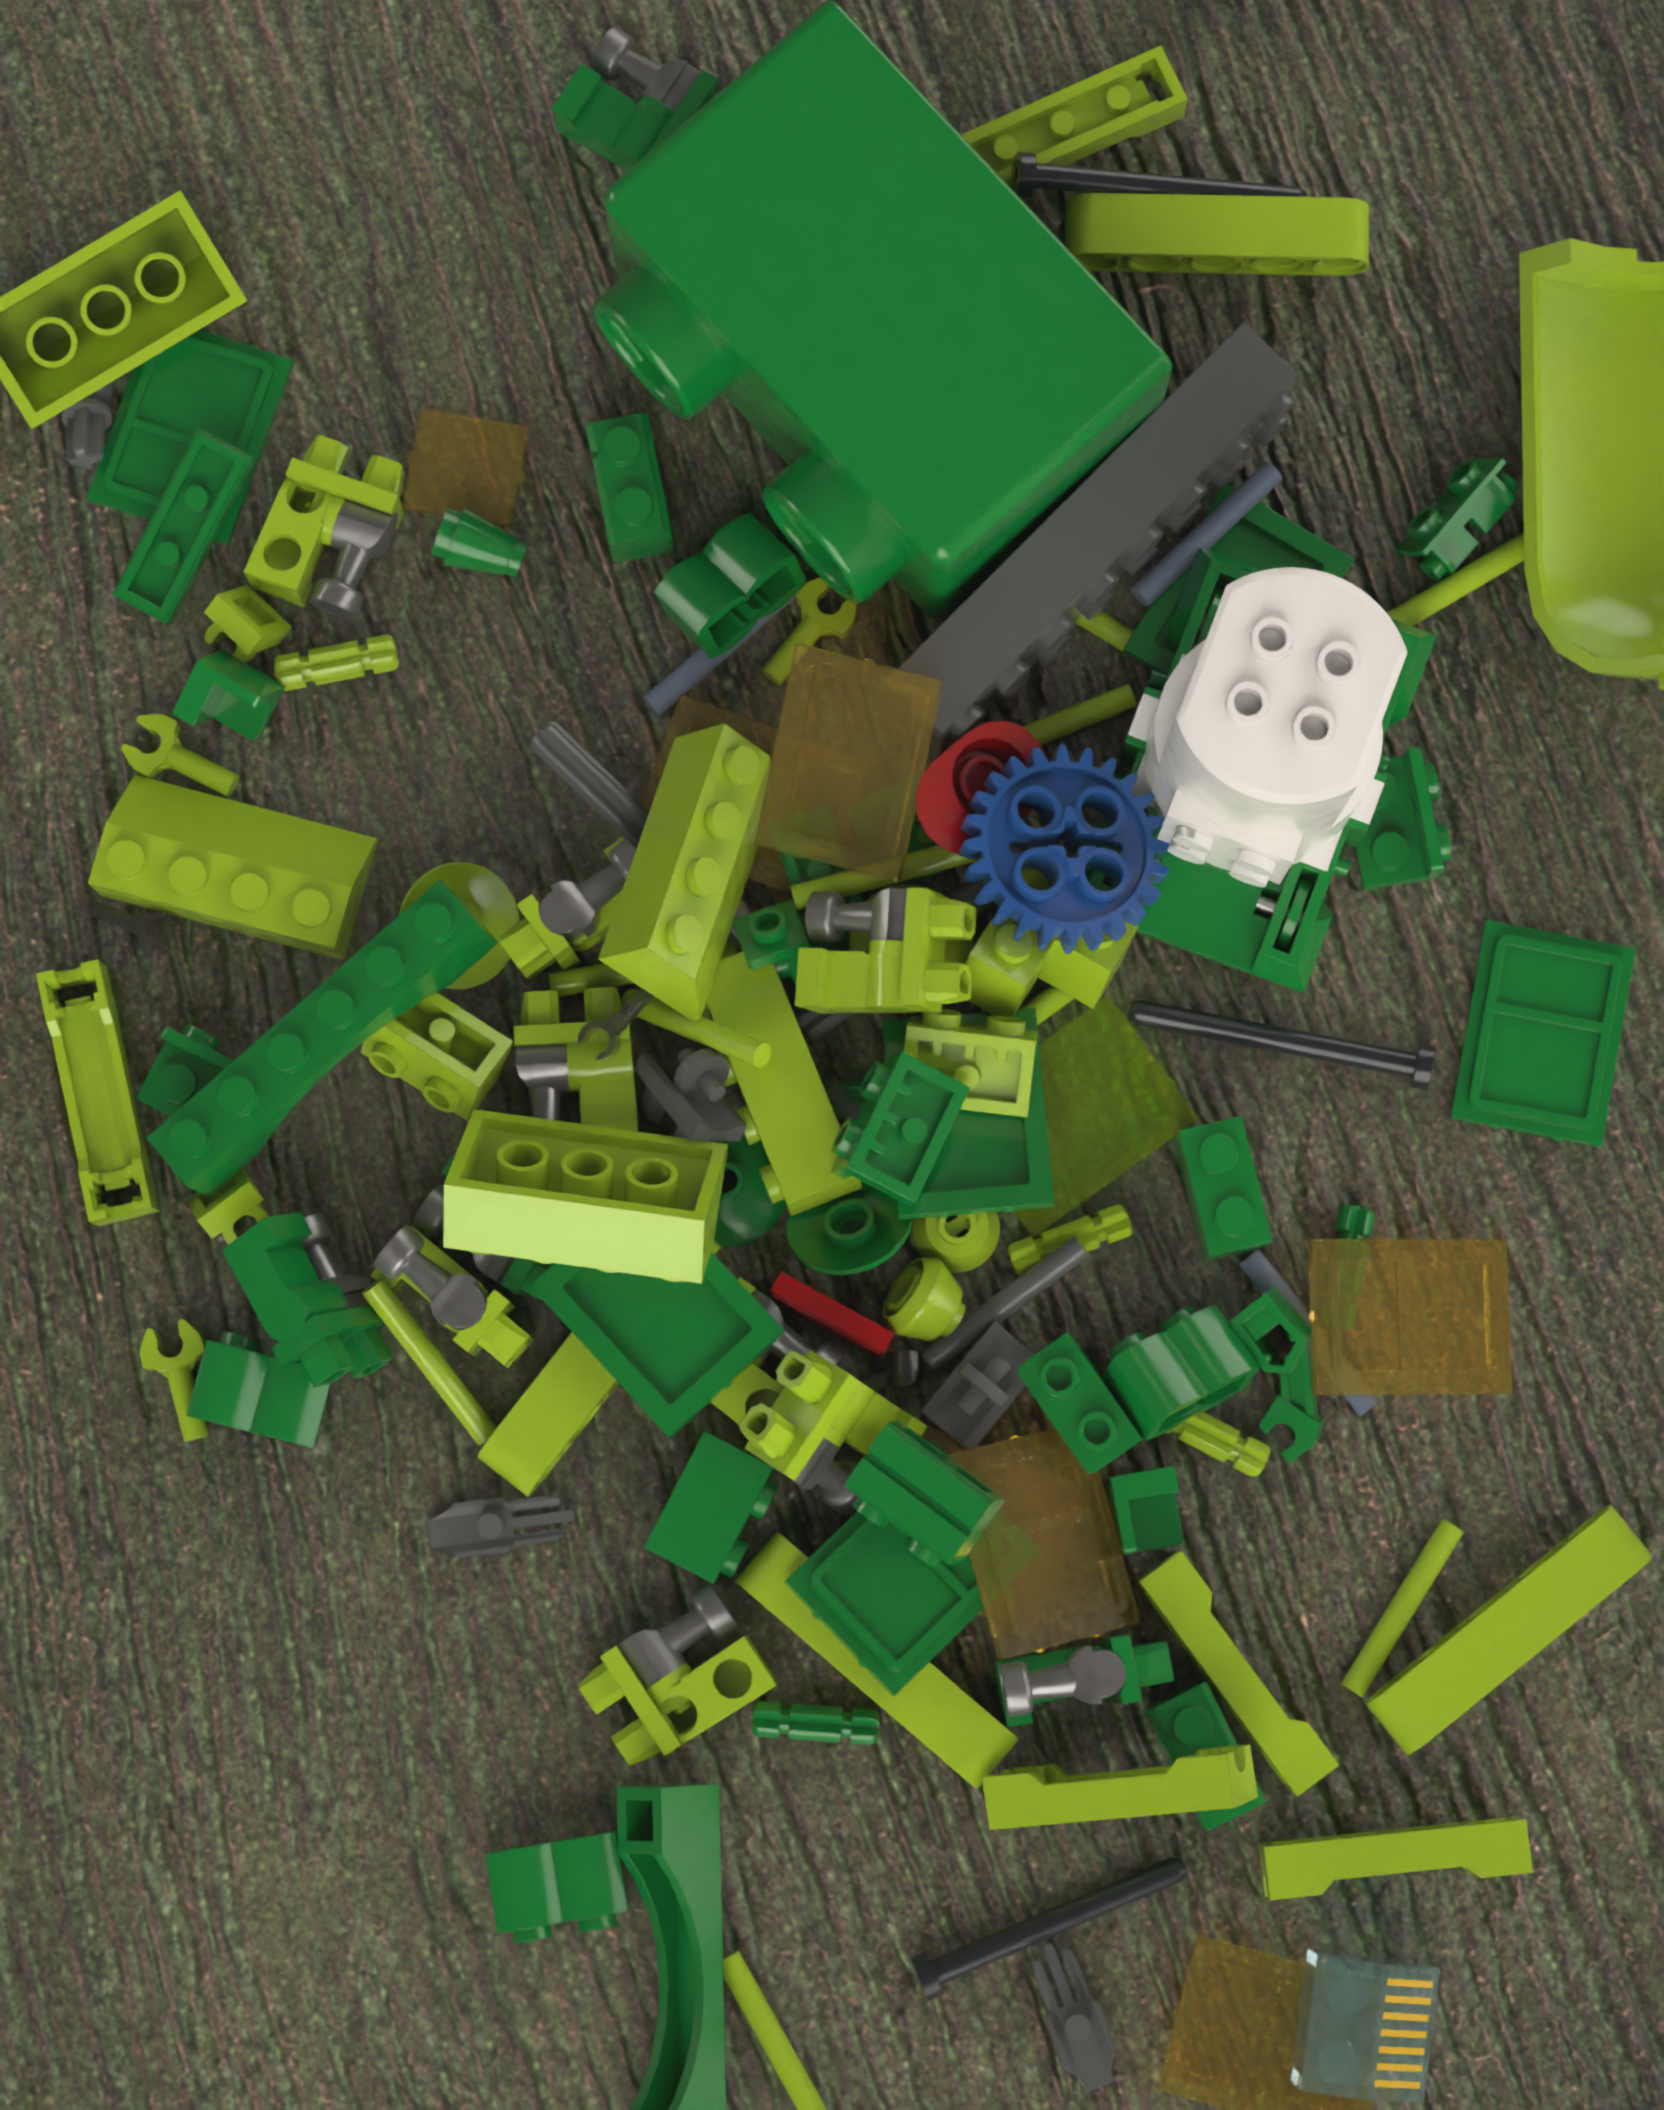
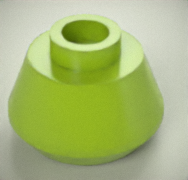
[912,1212,1000,1273]
[882,1257,966,1341]

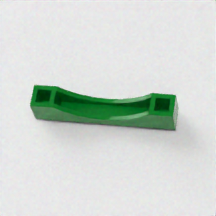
[147,880,499,1197]
[617,1783,726,2110]

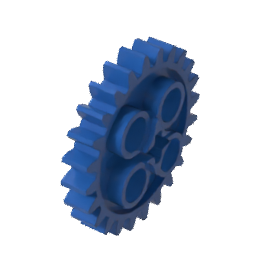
[959,744,1170,954]

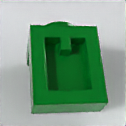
[733,899,810,988]

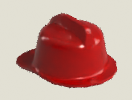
[915,721,1048,855]

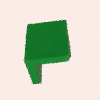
[172,649,285,740]
[1106,1466,1184,1556]

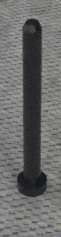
[910,1857,1187,2001]

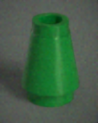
[430,507,528,578]

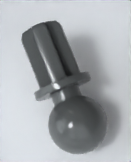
[62,382,114,470]

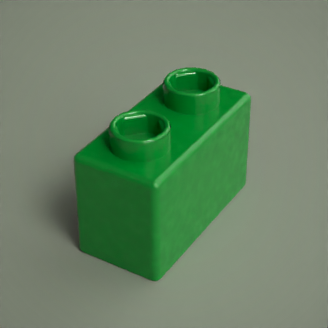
[592,0,1172,618]

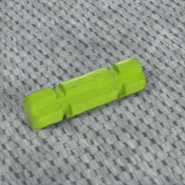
[274,634,399,691]
[1008,1204,1133,1275]
[1166,1412,1271,1477]

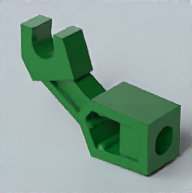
[1229,1286,1325,1464]

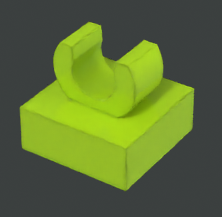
[204,585,292,663]
[186,1168,268,1245]

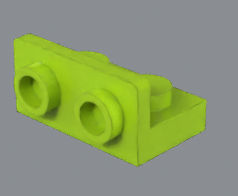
[904,1009,1038,1117]

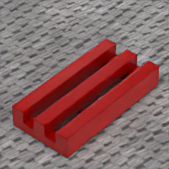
[770,1271,895,1358]

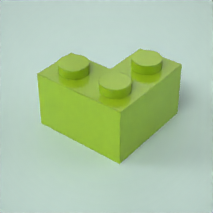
[966,869,1139,1017]

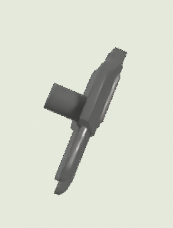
[427,1496,575,1558]
[1033,1943,1116,2092]

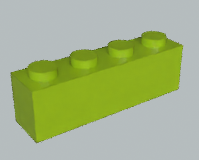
[702,951,862,1216]

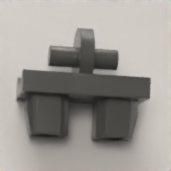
[634,1048,747,1143]
[921,1321,1035,1453]

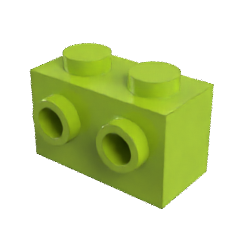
[361,992,513,1121]

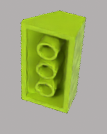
[0,190,247,430]
[598,723,774,1021]
[88,775,378,960]
[443,1109,728,1284]

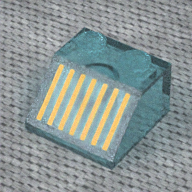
[1291,1948,1440,2102]

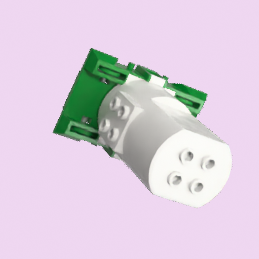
[1085,547,1437,994]

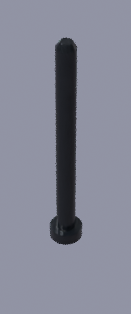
[1011,152,1307,197]
[1128,999,1435,1090]

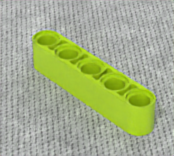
[1064,193,1369,276]
[477,1241,722,1497]
[1365,1504,1653,1755]
[735,1531,1019,1790]

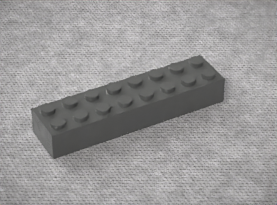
[885,323,1299,757]

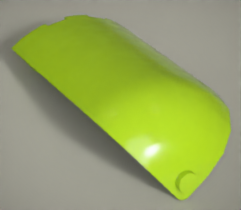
[1519,238,1664,691]

